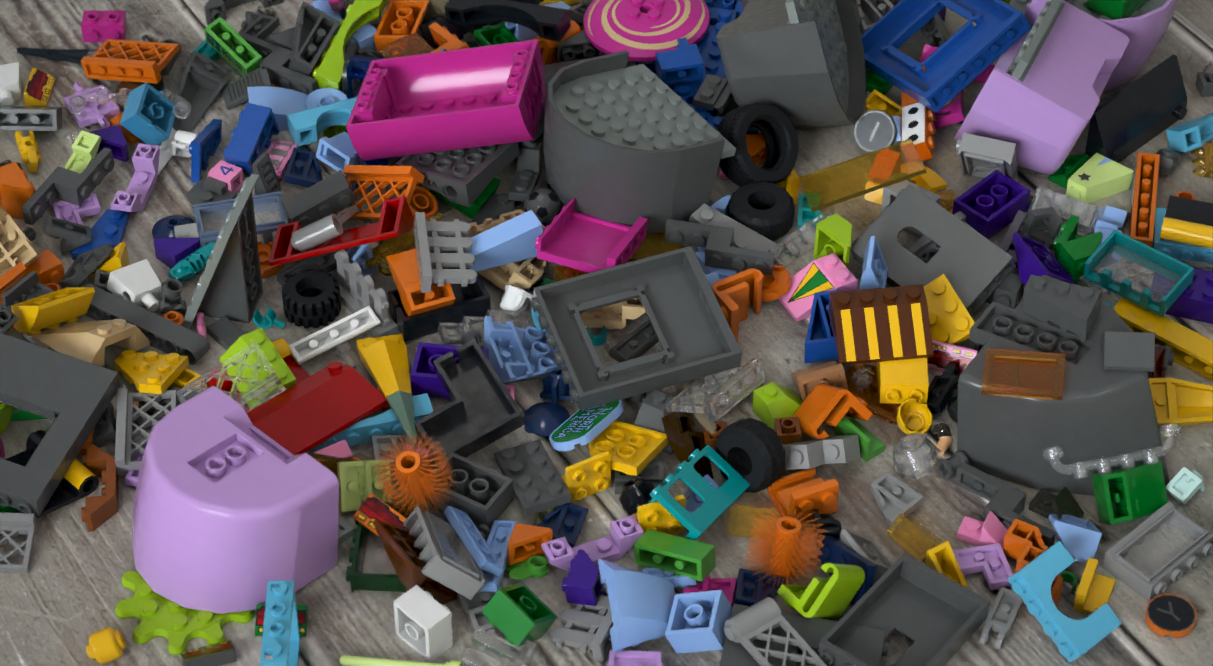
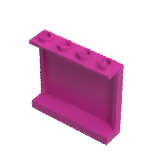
[535,198,648,273]

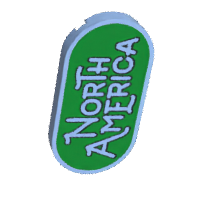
[549,400,624,451]

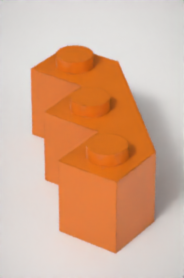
[1003,518,1063,606]

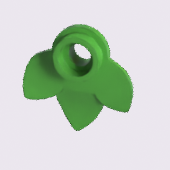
[505,555,550,580]

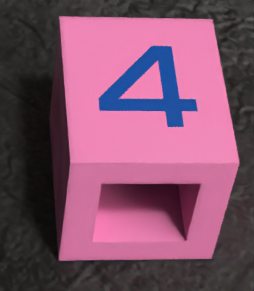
[208,160,244,193]

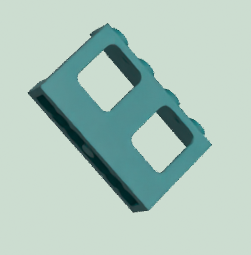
[649,445,750,541]

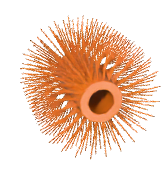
[373,430,456,517]
[746,502,826,587]

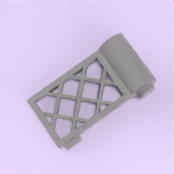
[291,204,358,252]
[724,597,827,666]

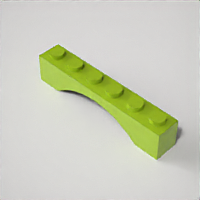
[313,0,387,91]

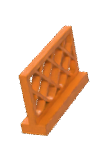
[81,39,180,84]
[335,165,425,220]

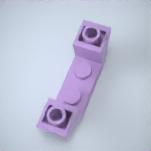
[110,143,160,212]
[541,515,643,571]

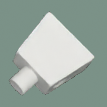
[0,62,22,106]
[106,259,162,312]

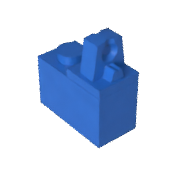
[655,37,704,85]

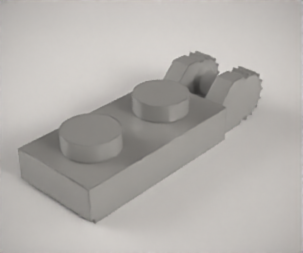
[979,587,1024,650]

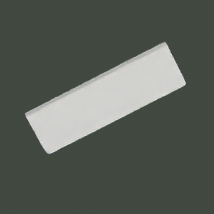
[289,305,381,364]

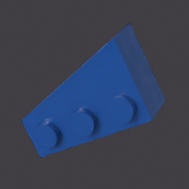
[223,103,280,174]
[805,290,838,363]

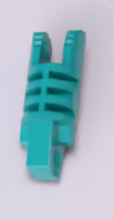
[168,242,215,282]

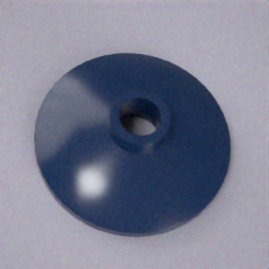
[152,215,195,238]

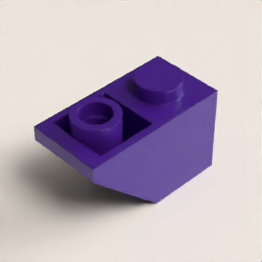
[562,549,603,606]

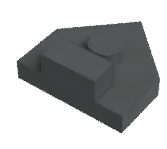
[188,176,237,213]

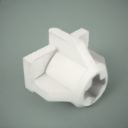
[172,130,199,158]
[500,285,533,314]

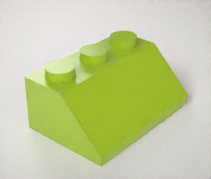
[219,327,296,410]

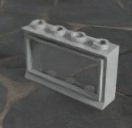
[955,132,1019,181]
[1102,501,1213,601]
[403,505,486,600]

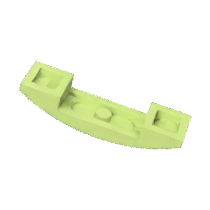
[55,130,101,202]

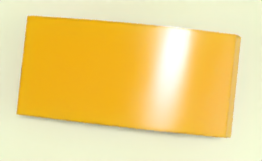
[901,163,947,193]

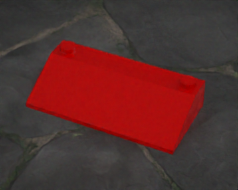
[268,196,414,266]
[246,361,388,455]

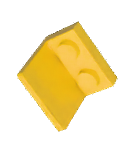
[561,451,611,503]
[634,495,686,535]

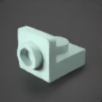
[1165,467,1206,505]

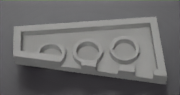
[689,203,785,260]

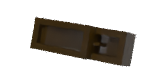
[662,412,714,479]

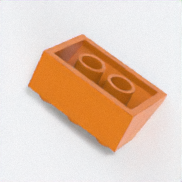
[373,0,430,58]

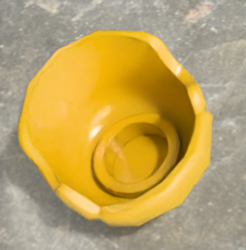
[896,398,933,437]

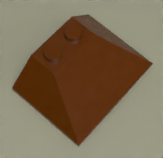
[373,519,457,605]

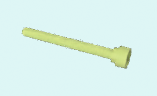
[339,655,463,666]

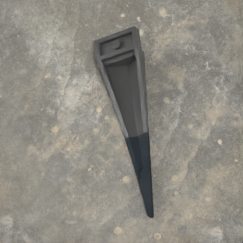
[17,42,182,75]

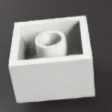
[393,585,453,663]

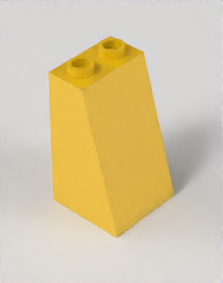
[875,358,929,404]

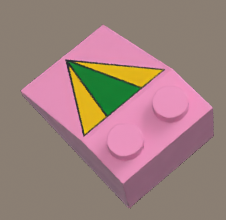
[778,253,858,322]

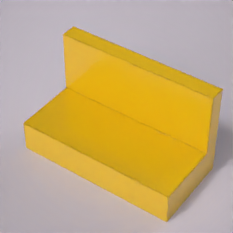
[1073,558,1116,614]

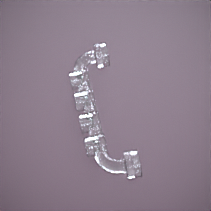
[68,87,192,119]
[1043,423,1181,479]

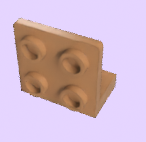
[791,361,848,403]

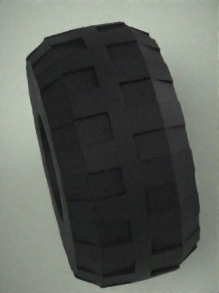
[728,181,795,241]
[714,418,786,493]

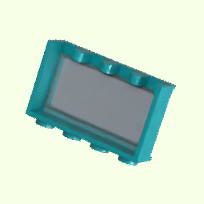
[1084,230,1194,317]

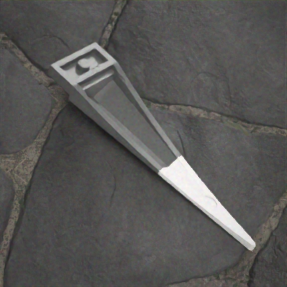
[158,51,232,175]

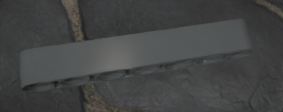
[83,283,211,365]

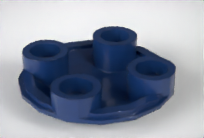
[523,402,570,439]

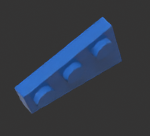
[189,119,222,183]
[71,209,130,260]

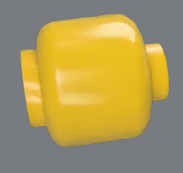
[86,626,126,664]

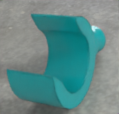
[253,307,286,329]
[586,325,607,346]

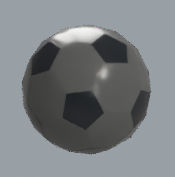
[524,188,563,227]

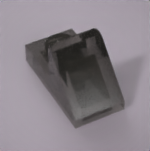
[1029,486,1084,519]

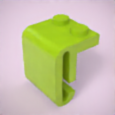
[777,563,865,619]

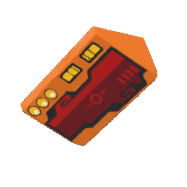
[352,494,407,536]

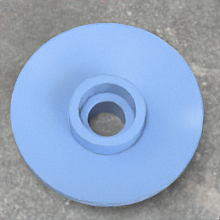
[305,88,348,110]

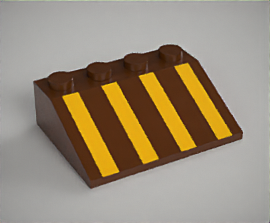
[828,284,934,365]

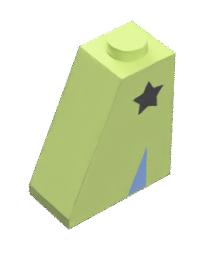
[1066,153,1134,205]

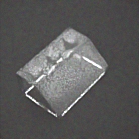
[1029,186,1105,236]

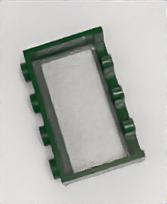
[346,501,421,593]

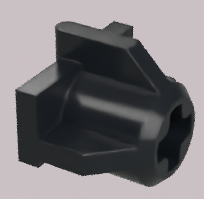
[619,478,655,516]
[812,509,842,550]

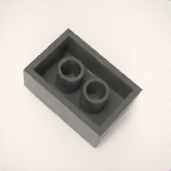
[425,452,514,528]

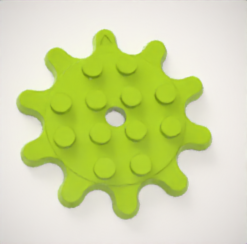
[114,570,254,655]

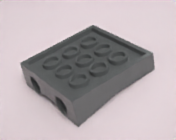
[395,142,520,207]

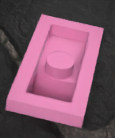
[956,511,1007,550]

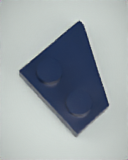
[283,148,323,188]

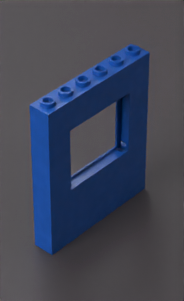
[861,0,1032,113]

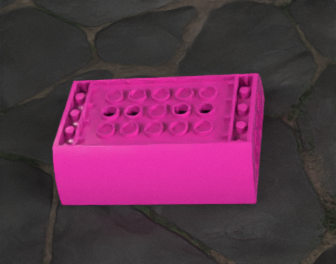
[346,39,546,160]

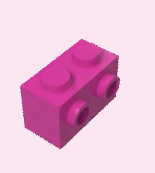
[81,10,128,42]

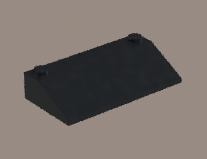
[1085,54,1188,163]

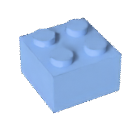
[665,590,732,654]

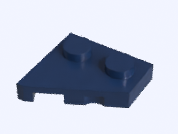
[533,503,588,548]
[734,568,787,607]

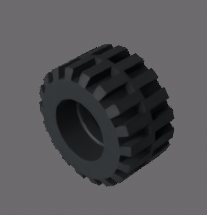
[282,269,341,329]

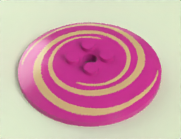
[584,0,710,62]

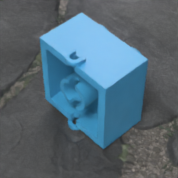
[120,82,178,145]

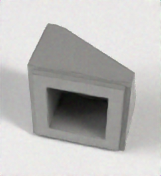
[174,223,199,238]

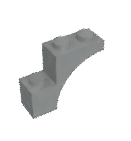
[782,435,861,470]

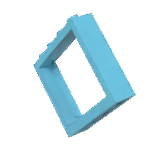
[260,581,301,666]

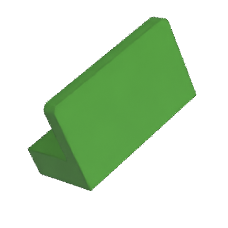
[834,416,884,462]

